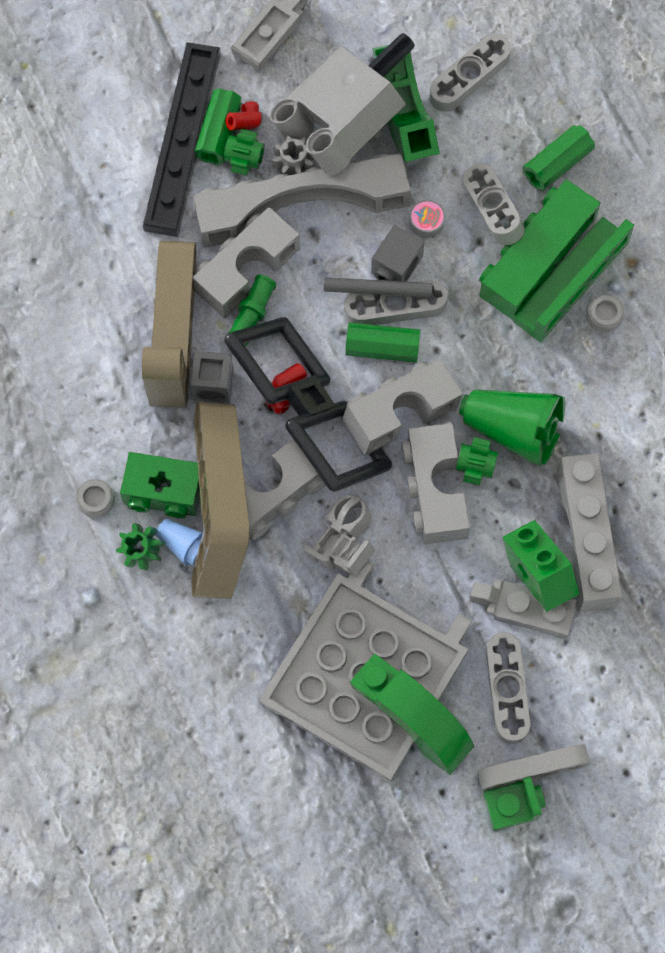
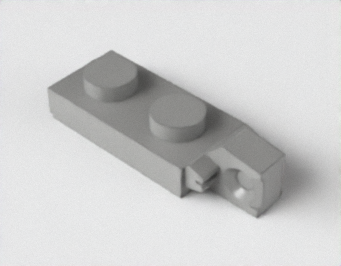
[231,0,308,71]
[469,580,577,639]

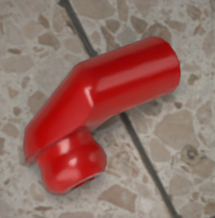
[226,101,263,130]
[265,363,307,415]

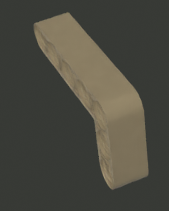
[142,241,197,408]
[191,402,249,599]

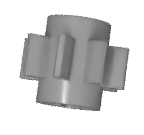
[272,136,314,175]

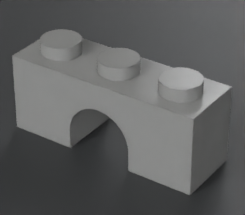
[193,207,300,319]
[342,359,463,456]
[402,423,470,544]
[244,439,325,540]

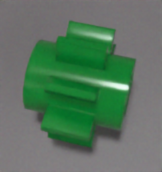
[224,129,265,176]
[456,437,498,486]
[116,523,165,571]

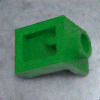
[483,776,546,832]

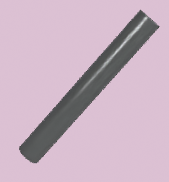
[324,277,433,297]

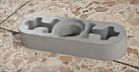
[430,34,511,111]
[463,163,525,245]
[344,280,448,325]
[486,632,531,744]
[477,744,591,791]

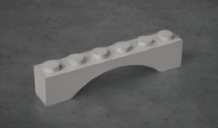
[193,153,411,248]

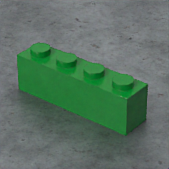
[479,179,601,320]

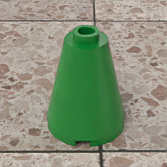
[459,389,566,466]

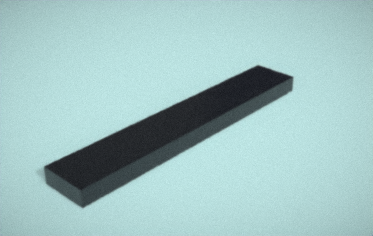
[143,42,221,237]

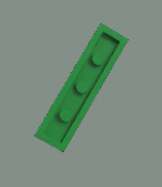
[513,217,634,343]

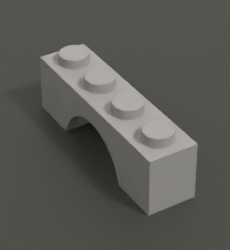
[557,453,622,612]

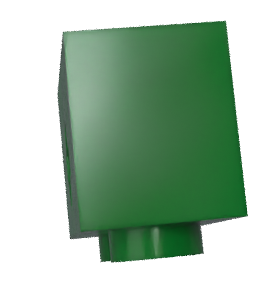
[120,452,200,519]
[502,520,579,612]

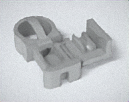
[304,495,376,577]

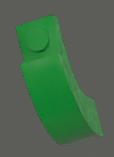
[372,44,440,162]
[350,653,474,775]

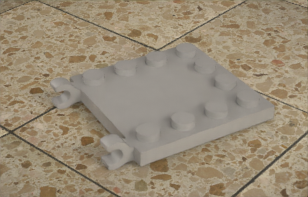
[259,561,472,782]

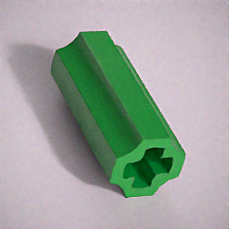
[195,88,242,165]
[523,125,595,191]
[345,322,420,363]

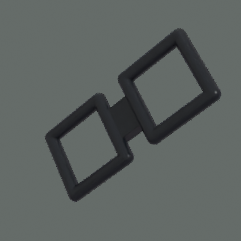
[224,317,392,492]

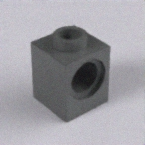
[371,225,425,282]
[190,351,233,404]

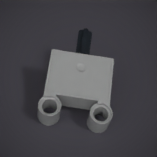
[270,33,415,175]

